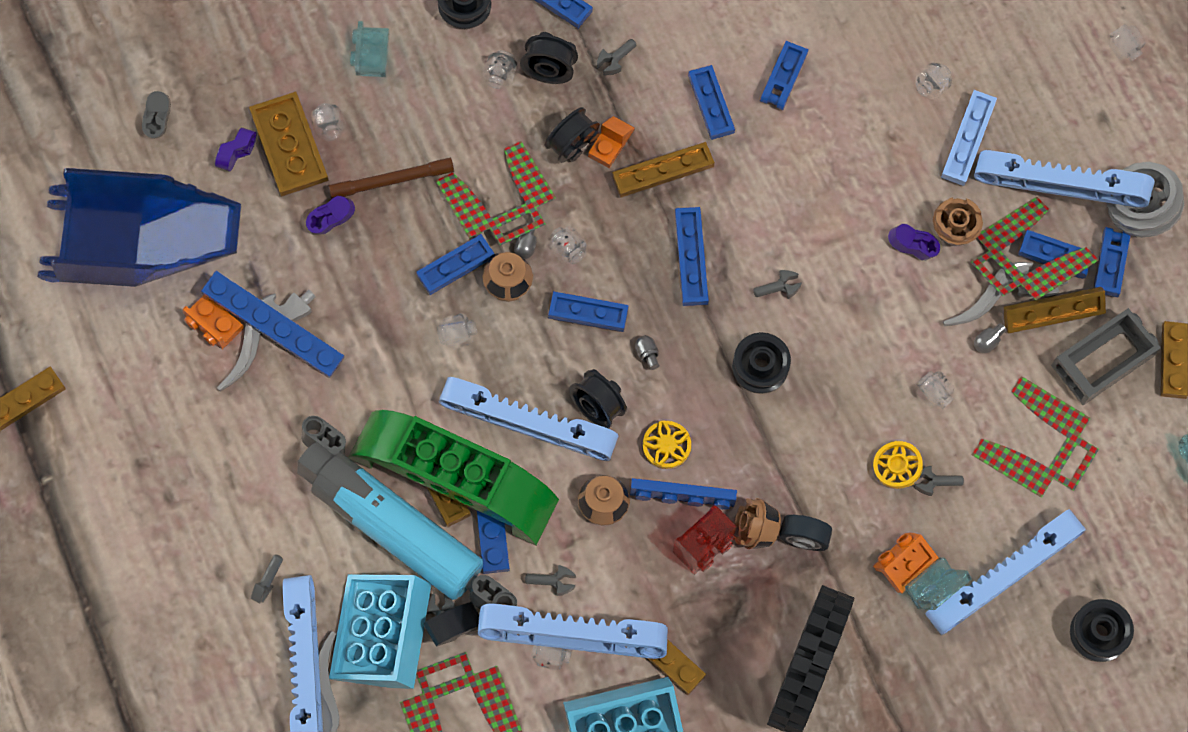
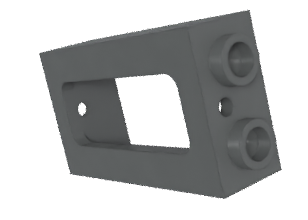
[1051,308,1161,405]

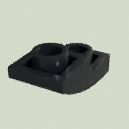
[423,602,479,647]

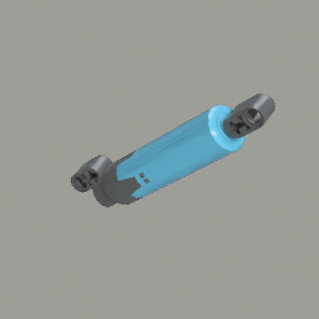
[297,416,517,609]

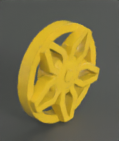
[642,420,691,469]
[873,441,923,489]

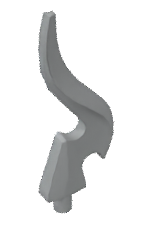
[943,262,1068,326]
[217,290,316,392]
[302,631,339,732]

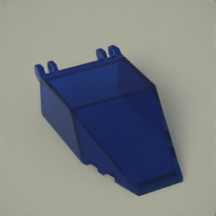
[37,168,242,287]

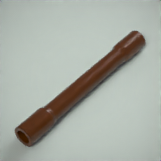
[329,157,454,199]

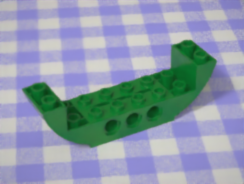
[348,410,559,546]

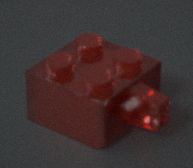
[673,505,737,575]

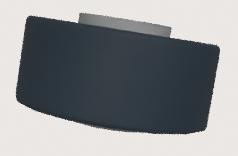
[779,514,832,551]

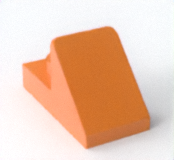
[588,116,635,169]

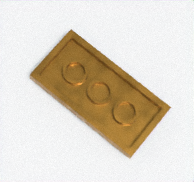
[249,91,329,197]

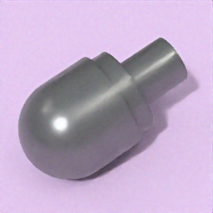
[514,224,537,259]
[974,323,1007,353]
[635,335,660,370]

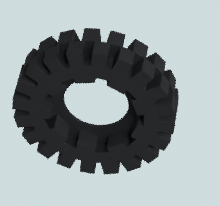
[767,585,855,732]

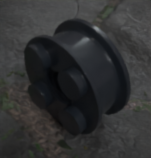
[438,0,492,29]
[520,32,578,84]
[544,107,600,163]
[732,332,791,394]
[569,369,627,429]
[1070,599,1134,662]

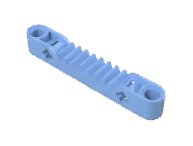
[974,150,1155,208]
[438,377,619,461]
[925,509,1086,636]
[283,575,323,732]
[478,604,668,659]

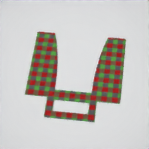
[435,141,556,246]
[971,197,1099,300]
[972,376,1099,498]
[400,652,522,732]

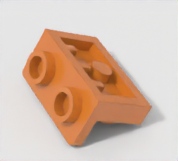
[182,295,244,350]
[873,532,939,593]

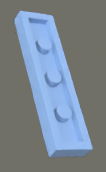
[941,90,997,186]

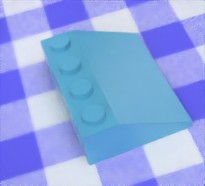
[329,574,431,689]
[563,677,683,732]

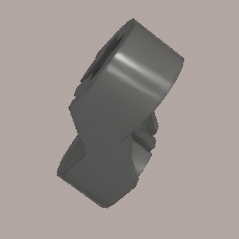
[142,91,171,138]

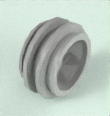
[1107,162,1185,238]

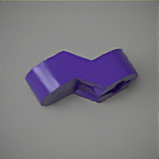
[215,128,257,172]
[306,196,355,235]
[888,224,940,261]

